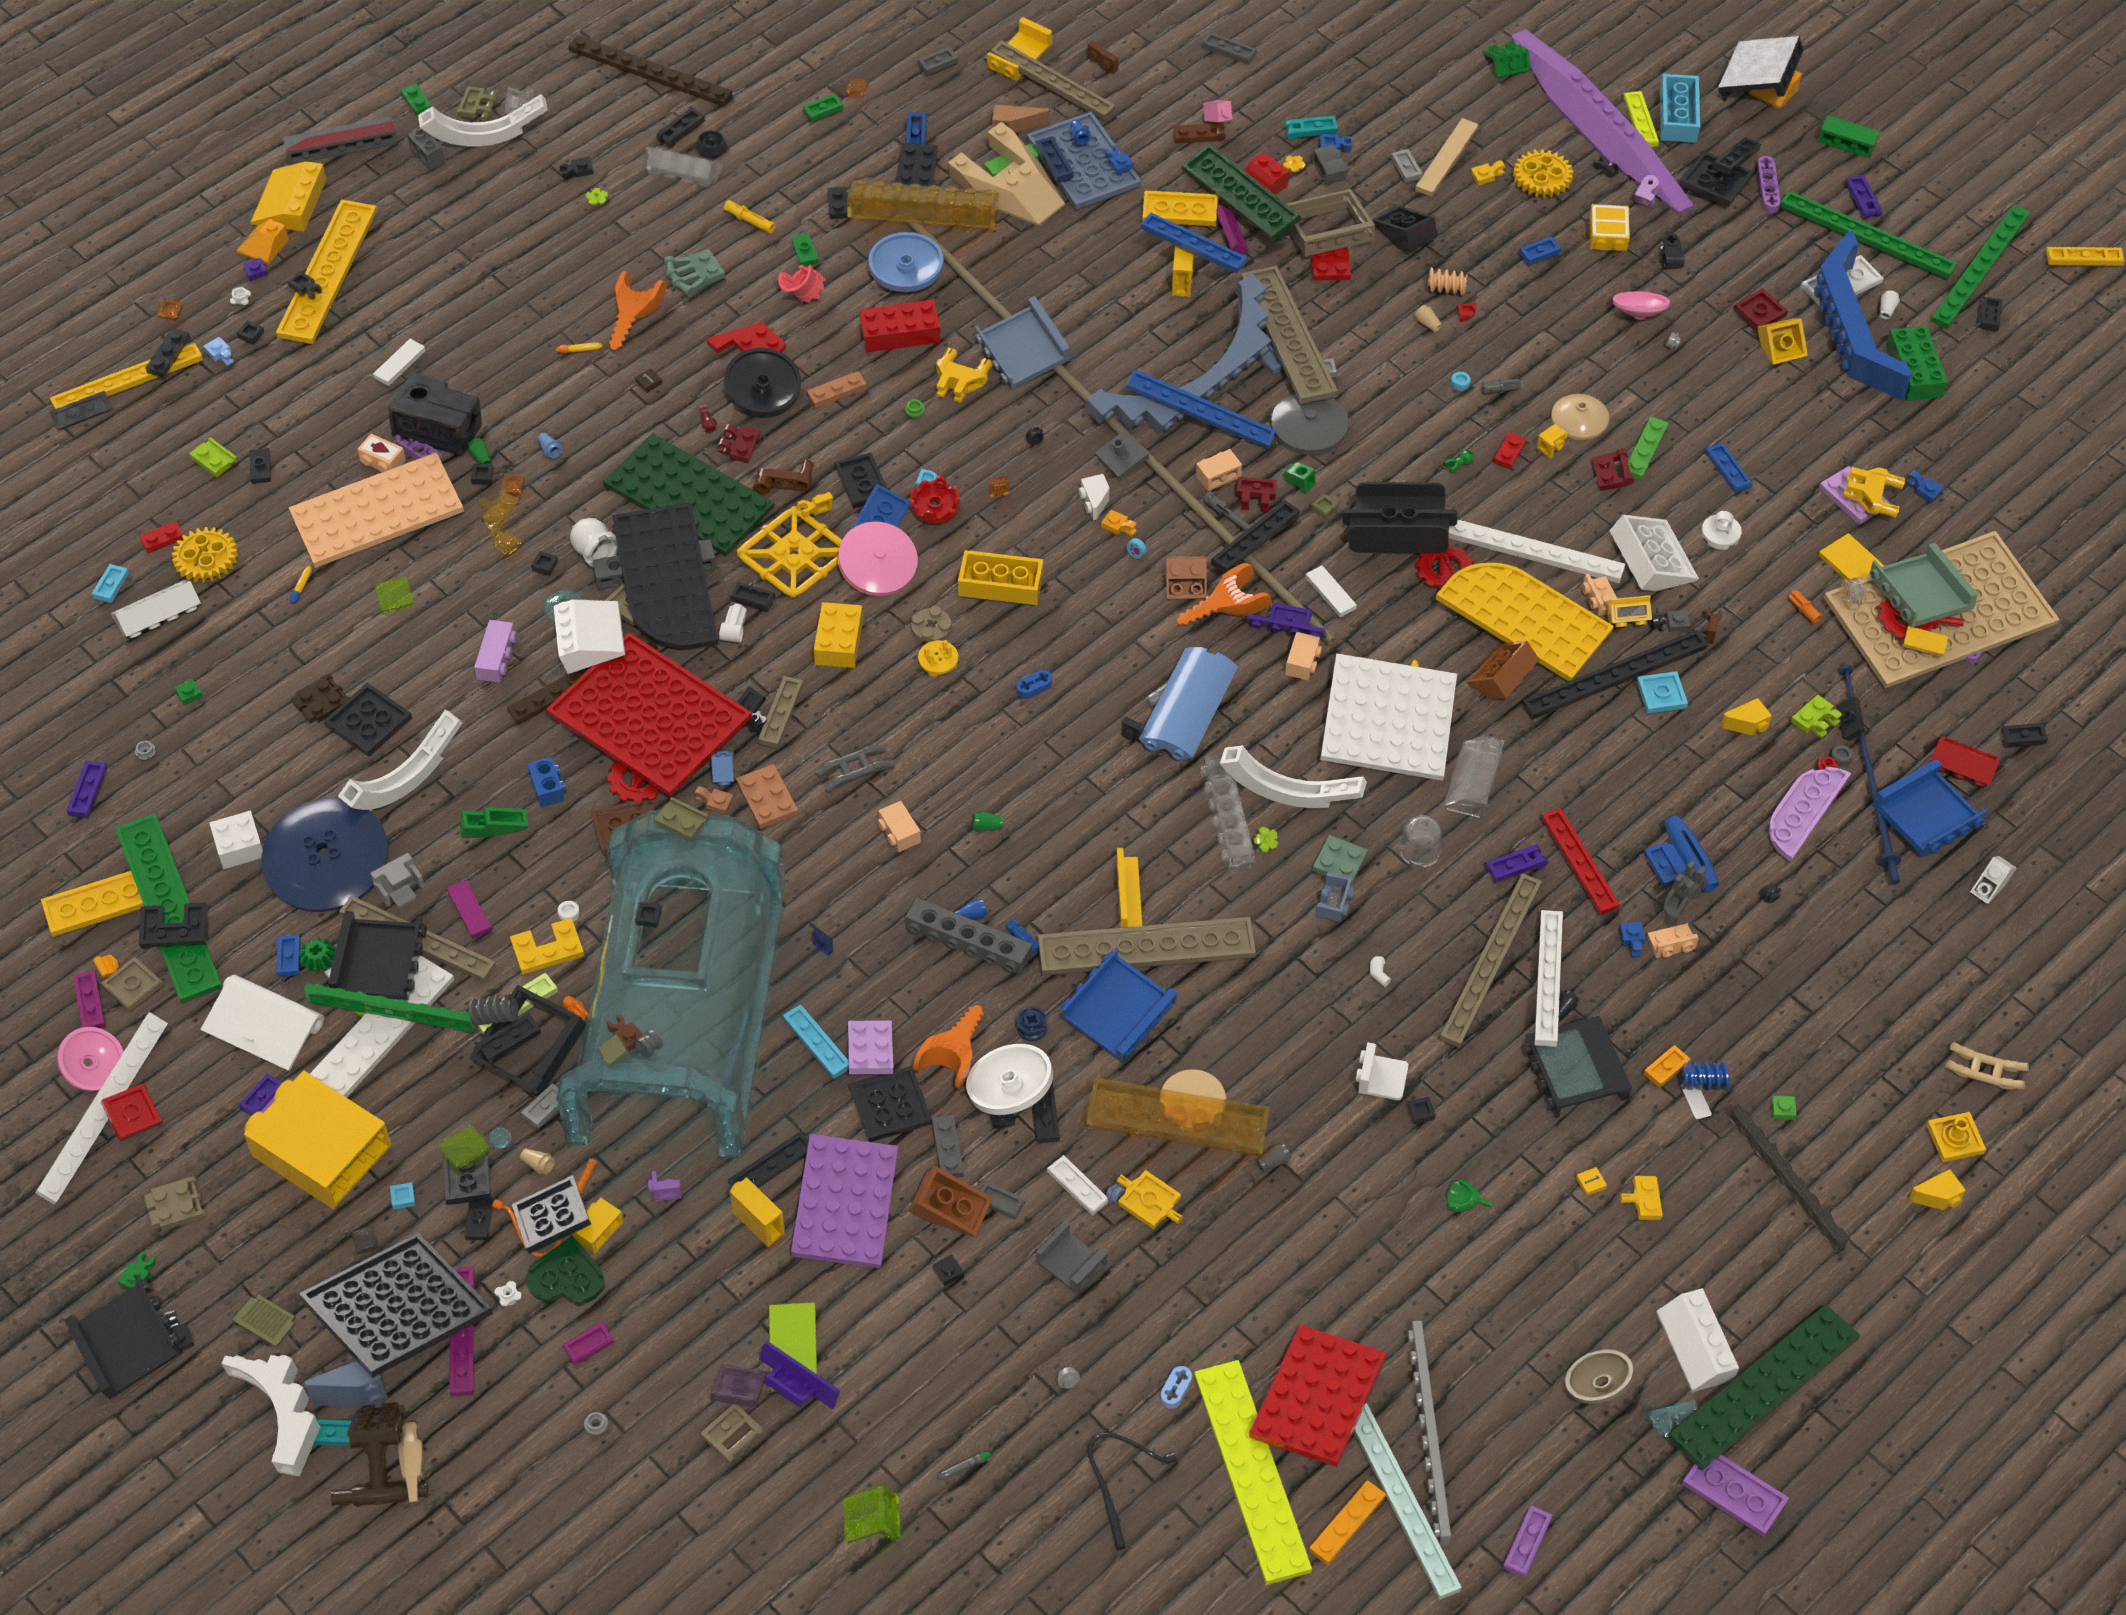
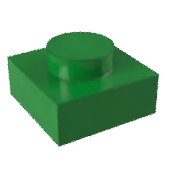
[174,679,203,706]

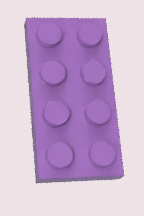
[1682,1455,1789,1537]

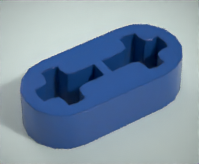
[1016,670,1052,699]

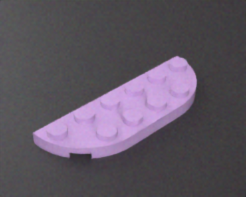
[1769,767,1851,862]

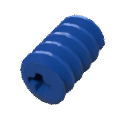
[1681,1062,1729,1090]

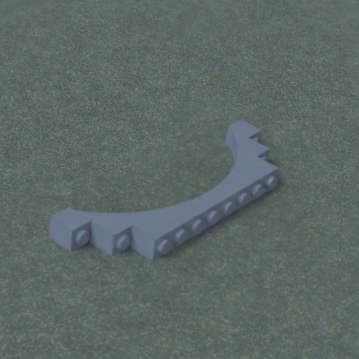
[1084,273,1271,434]

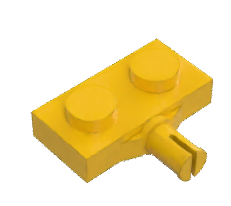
[1620,1176,1663,1220]

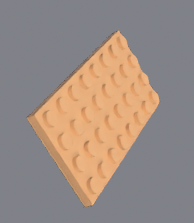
[289,452,464,568]

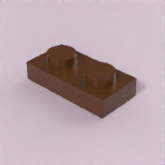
[1088,40,1118,74]

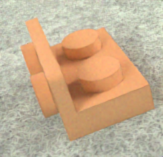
[1582,574,1620,616]
[1646,923,1699,958]

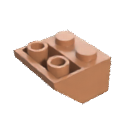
[1165,556,1207,599]

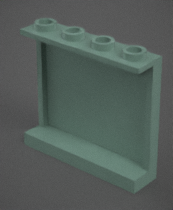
[1869,543,1978,628]

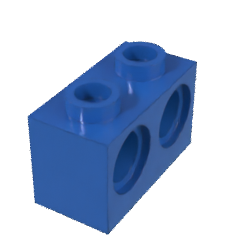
[527,757,566,808]

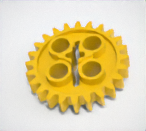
[1513,149,1573,198]
[172,527,238,583]

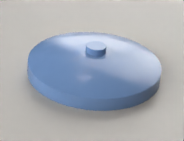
[869,232,944,292]

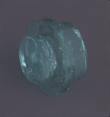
[489,1127,512,1149]

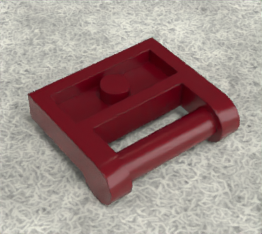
[1592,448,1634,491]

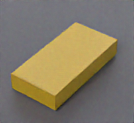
[1903,626,1948,657]

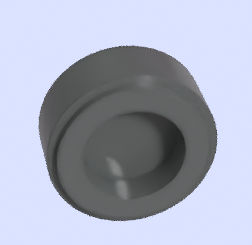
[1831,746,1853,766]

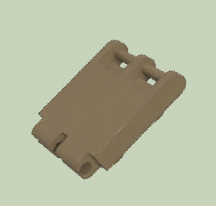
[144,1176,206,1231]

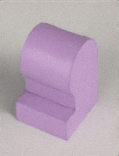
[1635,175,1659,208]

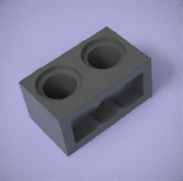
[407,128,445,171]

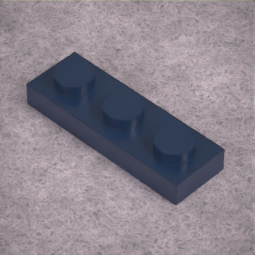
[1036,136,1074,182]

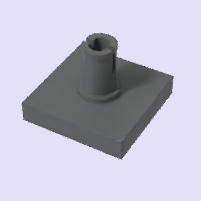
[1095,430,1150,480]

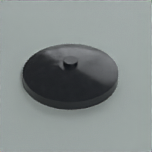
[724,348,801,416]

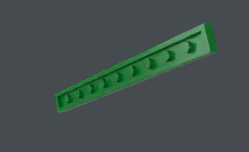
[1780,191,1957,279]
[1931,205,2030,330]

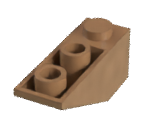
[992,105,1049,133]

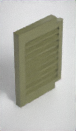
[233,1295,296,1348]

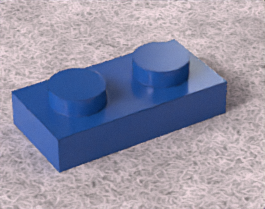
[1519,236,1561,266]
[277,935,301,977]

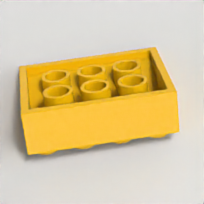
[251,161,327,232]

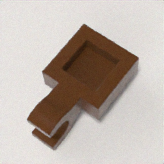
[1703,607,1722,644]

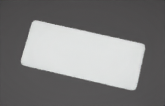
[1681,1083,1712,1119]

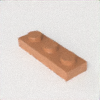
[806,371,867,408]

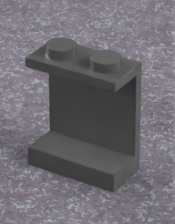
[1036,1222,1107,1295]

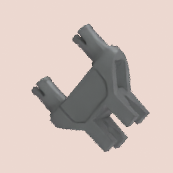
[1663,860,1708,927]

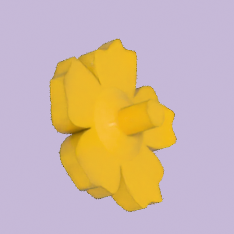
[1283,155,1306,172]

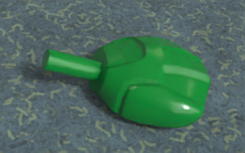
[1447,1179,1492,1212]

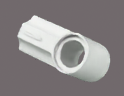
[719,604,747,643]

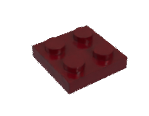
[1733,288,1788,331]

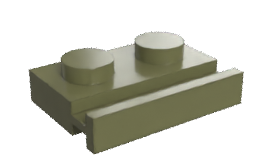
[654,797,709,842]

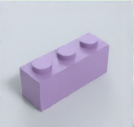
[474,620,517,683]

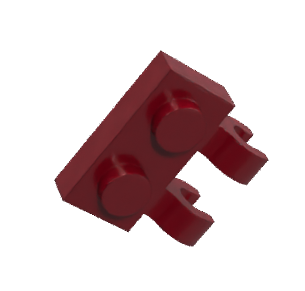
[719,424,760,464]
[1236,477,1277,512]

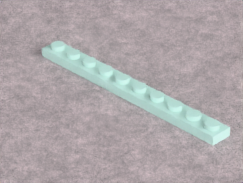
[1353,1403,1462,1600]

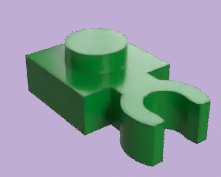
[117,1252,156,1290]

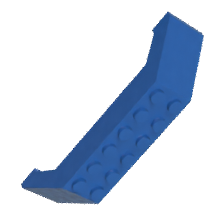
[1814,231,1911,400]

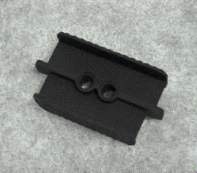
[1342,482,1457,553]

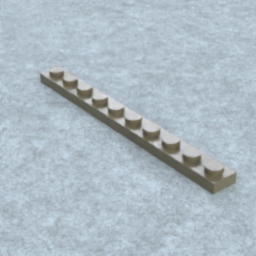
[1440,873,1542,1048]

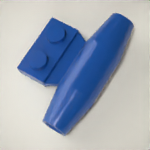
[1644,815,1719,893]

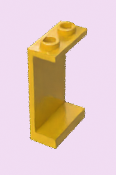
[987,17,1052,81]

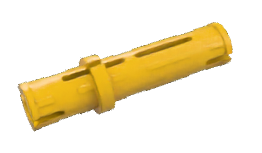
[724,200,775,234]

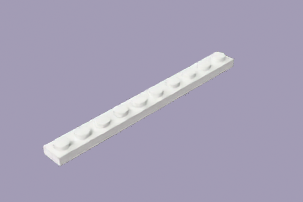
[1449,520,1625,583]
[35,1012,168,1205]

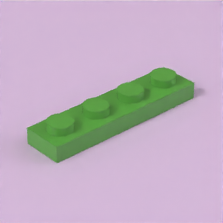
[1628,417,1669,481]

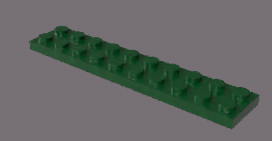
[1668,1304,1860,1471]

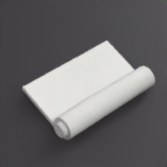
[200,975,324,1071]

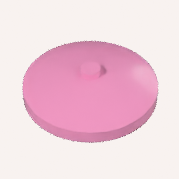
[838,522,918,596]

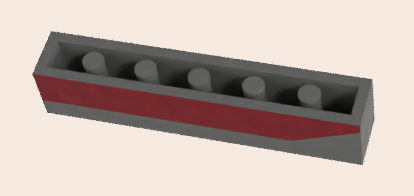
[283,116,397,166]

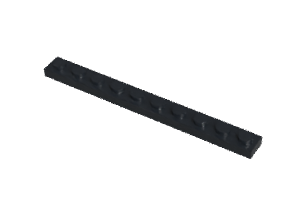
[1522,630,1708,720]

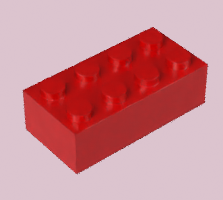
[859,300,941,353]

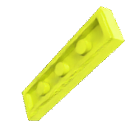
[1623,91,1659,147]

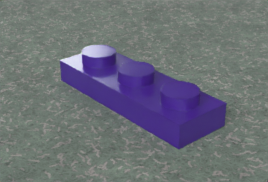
[67,761,108,818]

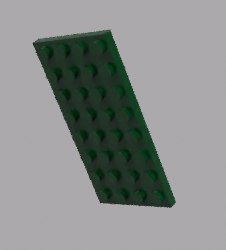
[603,433,775,556]

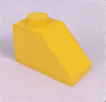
[1721,698,1772,735]
[1909,1169,1966,1210]

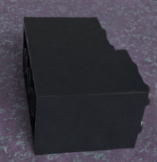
[388,372,482,455]

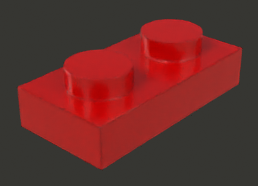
[1493,432,1527,470]
[139,521,184,554]

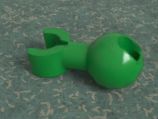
[1445,450,1475,474]

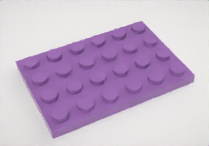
[791,1134,898,1269]

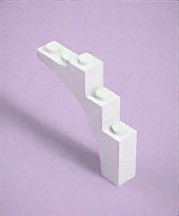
[222,1355,320,1477]

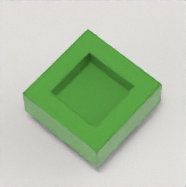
[1771,1096,1797,1120]

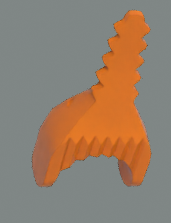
[609,271,667,351]
[1176,563,1272,626]
[913,1005,984,1089]

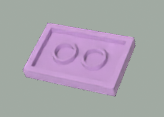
[1819,466,1889,525]
[848,1021,893,1074]

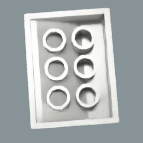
[1610,515,1699,591]
[554,600,625,674]

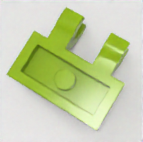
[1791,695,1842,738]

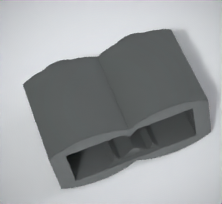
[1312,145,1349,184]

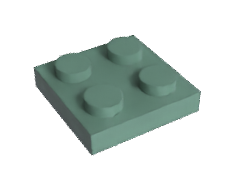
[1313,835,1368,886]

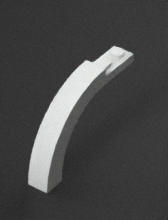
[418,94,548,146]
[338,710,463,810]
[1220,745,1367,808]

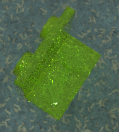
[843,1485,901,1543]

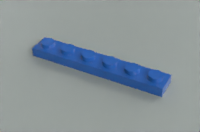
[1141,212,1247,274]

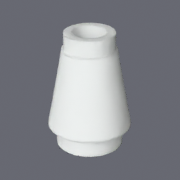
[1880,291,1900,320]

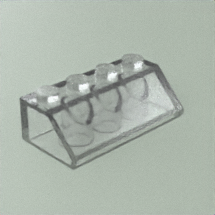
[642,146,726,187]
[1443,735,1505,819]

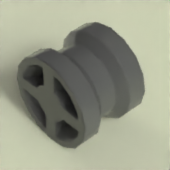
[634,1029,663,1058]

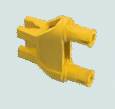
[935,348,993,403]
[1843,467,1905,518]

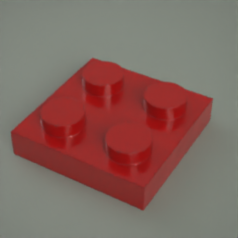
[1311,248,1351,281]
[101,1084,162,1141]

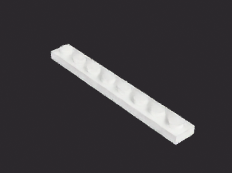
[1535,910,1563,1047]

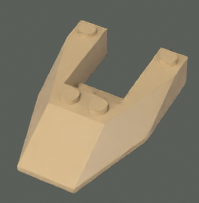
[948,122,1065,226]

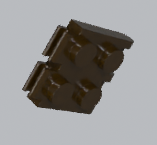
[292,674,350,723]

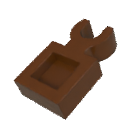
[607,1014,644,1051]

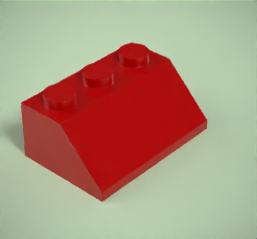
[1930,736,2001,787]

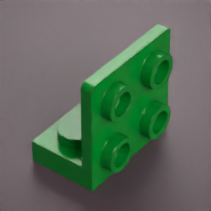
[1483,41,1531,77]

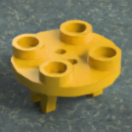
[918,640,958,677]

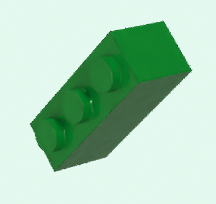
[1818,115,1880,158]

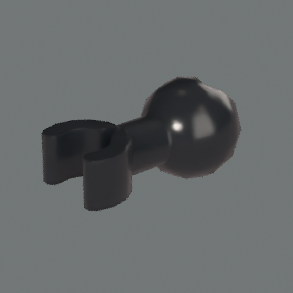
[1593,156,1620,177]

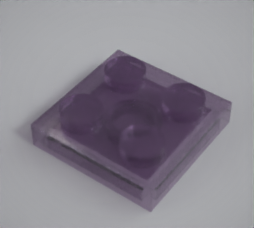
[710,1364,767,1408]

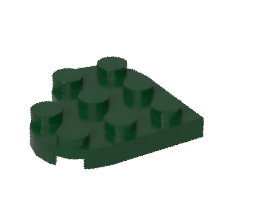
[526,1235,605,1306]

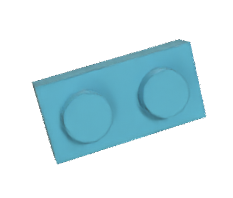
[92,564,129,603]

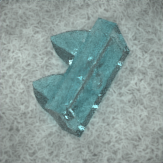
[1645,1400,1697,1437]

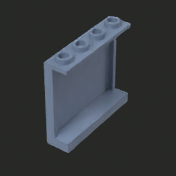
[975,296,1072,389]

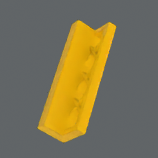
[1116,848,1142,928]

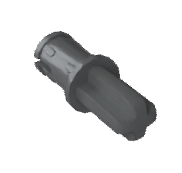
[1482,379,1521,394]

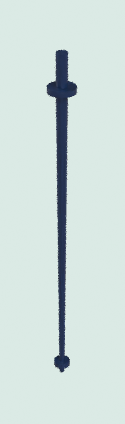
[1840,662,1902,885]

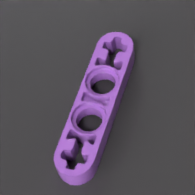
[1757,156,1780,213]

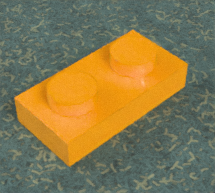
[1644,1045,1690,1088]

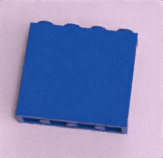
[1872,759,1988,857]
[1061,949,1177,1063]

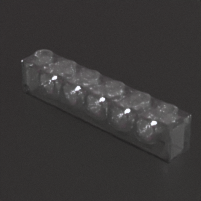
[1200,754,1254,869]

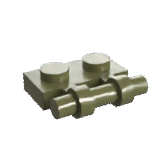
[457,86,498,121]

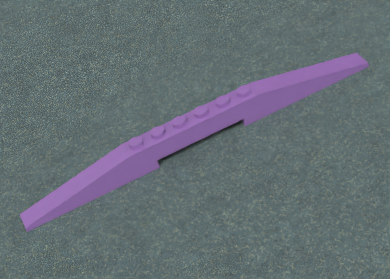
[1511,29,1694,214]

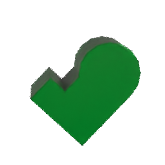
[1283,462,1316,494]

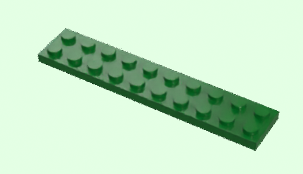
[115,813,223,1003]

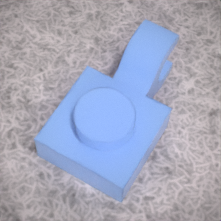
[203,337,234,366]

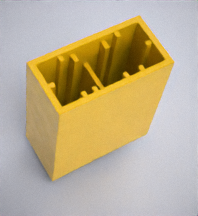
[244,1070,392,1209]

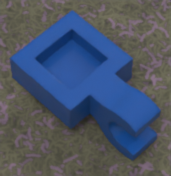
[1907,470,1944,503]
[1620,922,1645,957]

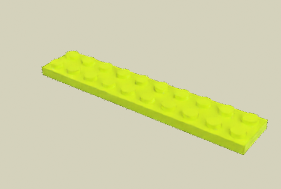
[1194,1360,1312,1585]

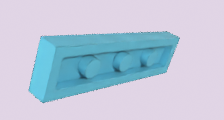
[783,1004,849,1080]

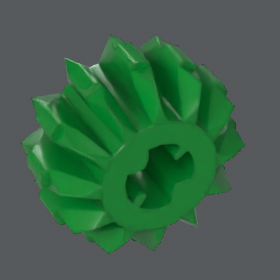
[299,937,335,974]

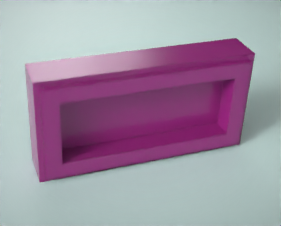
[562,1322,614,1366]

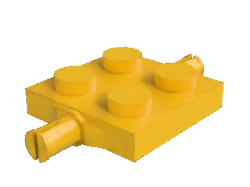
[1116,1170,1183,1230]

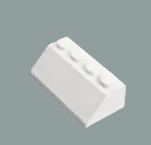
[110,580,201,638]
[1656,1288,1739,1392]

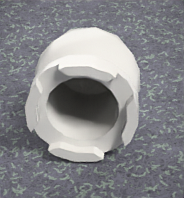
[570,518,619,568]

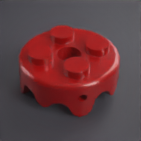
[911,476,960,524]

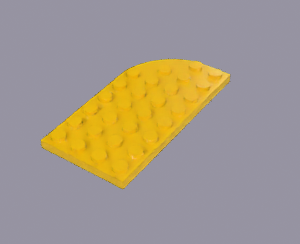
[1435,563,1614,681]

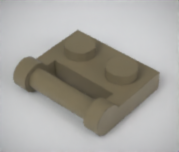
[700,1402,764,1464]

